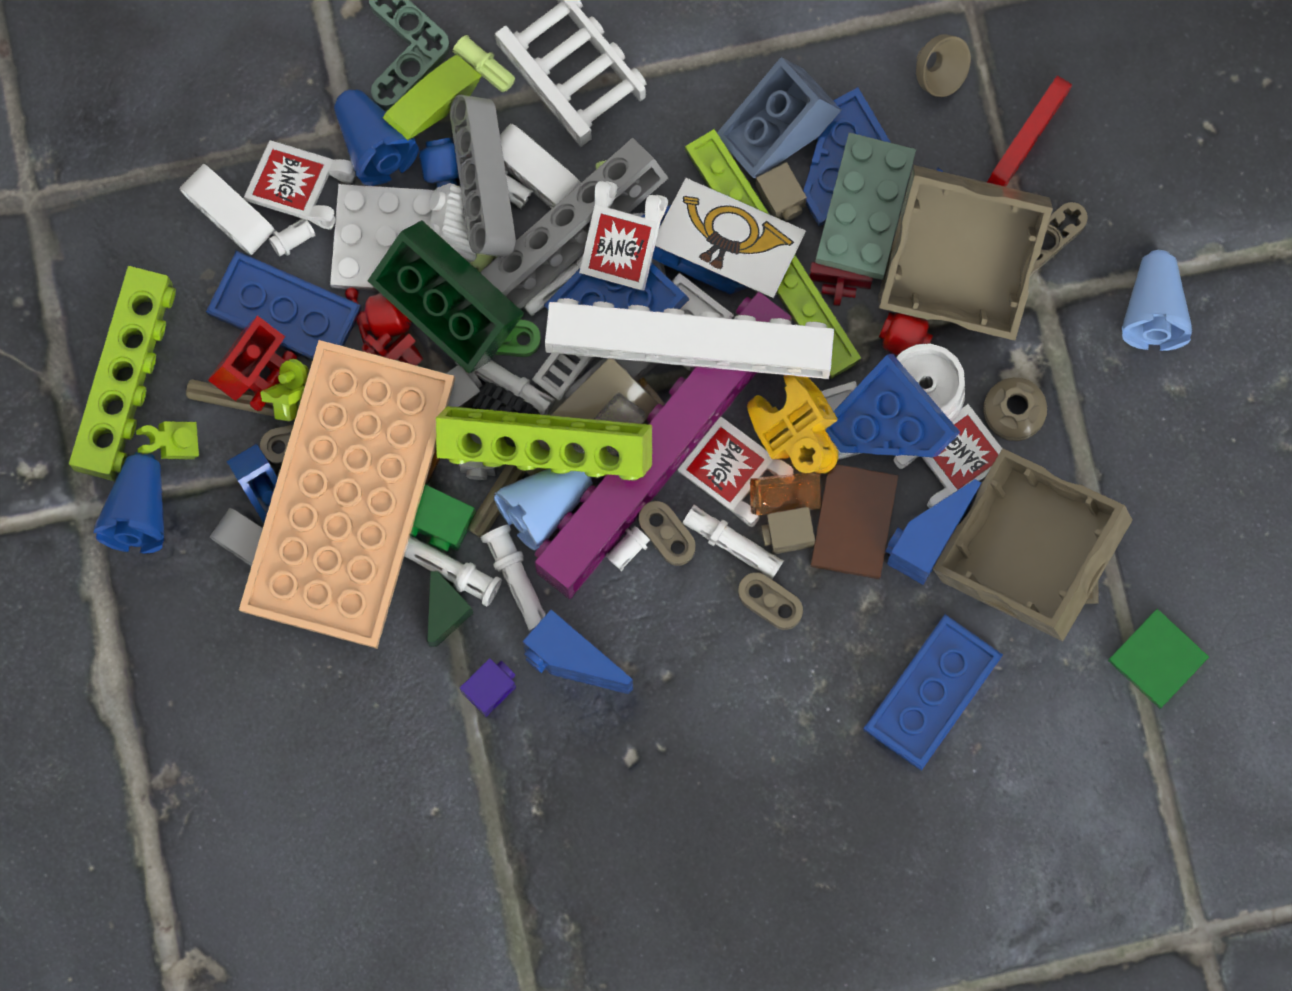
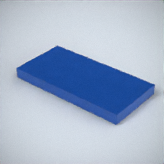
[206,251,362,361]
[863,614,1003,771]

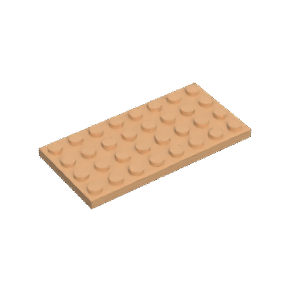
[239,340,455,649]

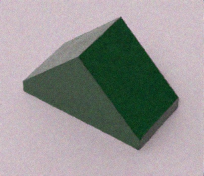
[427,571,473,647]

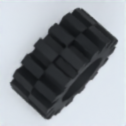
[472,382,540,415]

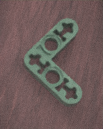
[369,0,450,111]

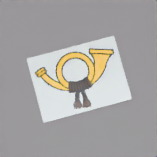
[655,178,806,298]

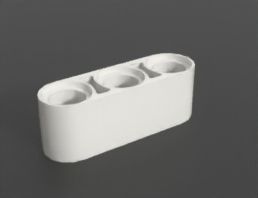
[500,124,581,208]
[179,164,275,256]

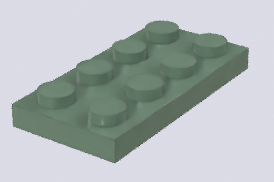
[815,133,916,280]

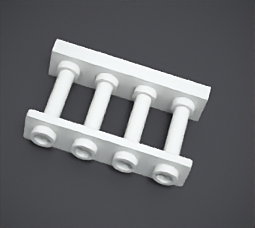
[495,0,647,147]

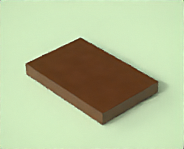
[811,464,899,580]

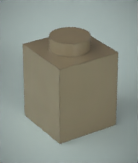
[755,162,807,221]
[761,507,815,555]

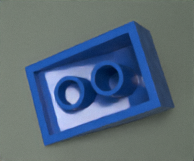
[885,479,982,585]
[523,610,633,694]

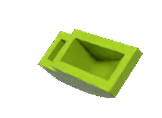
[383,54,482,140]

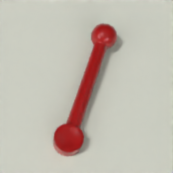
[345,287,369,352]

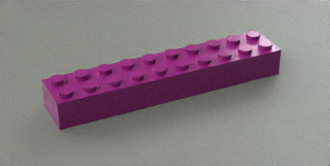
[535,292,792,600]

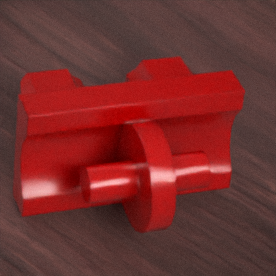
[363,333,423,366]

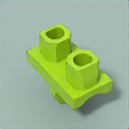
[261,359,309,421]

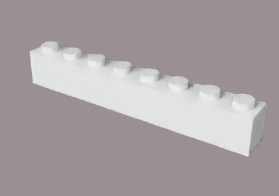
[545,298,834,379]

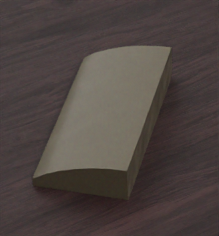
[525,358,659,476]

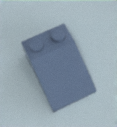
[717,57,841,179]

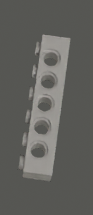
[480,138,668,309]

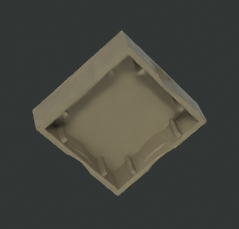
[878,165,1053,340]
[932,448,1133,641]

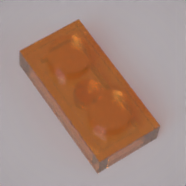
[750,472,821,515]

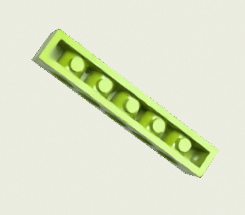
[69,266,176,482]
[436,406,652,480]

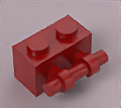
[208,315,297,411]

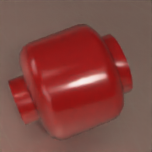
[361,293,412,338]
[878,312,933,356]

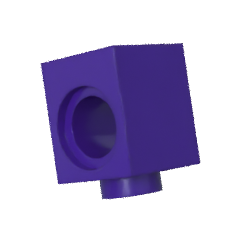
[459,658,516,717]

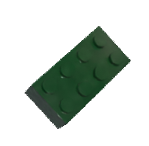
[367,220,524,374]

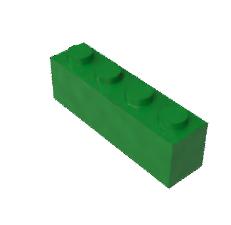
[410,484,476,552]

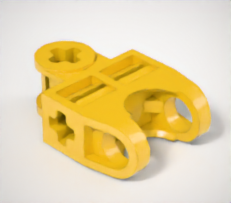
[747,375,838,473]

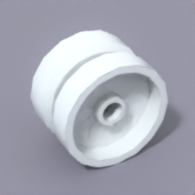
[897,344,965,422]

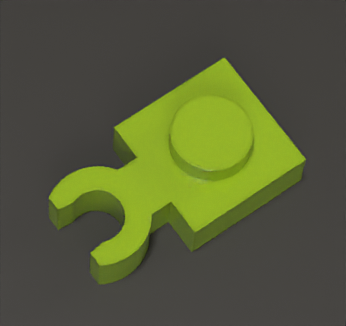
[136,421,199,459]

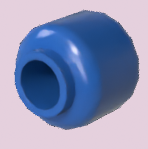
[419,137,459,188]

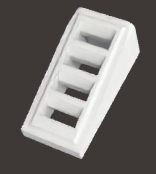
[532,353,595,401]

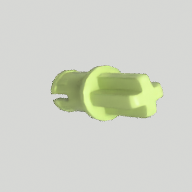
[452,35,515,92]

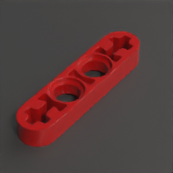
[987,76,1073,187]

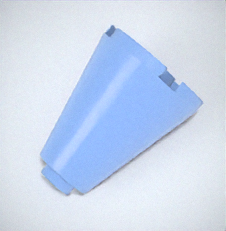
[1122,250,1192,351]
[494,469,594,550]

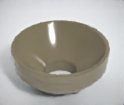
[916,34,971,97]
[983,377,1047,441]

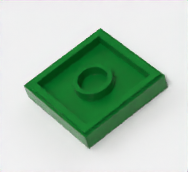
[1108,609,1209,709]

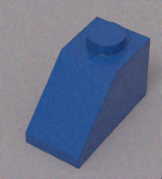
[226,444,278,523]

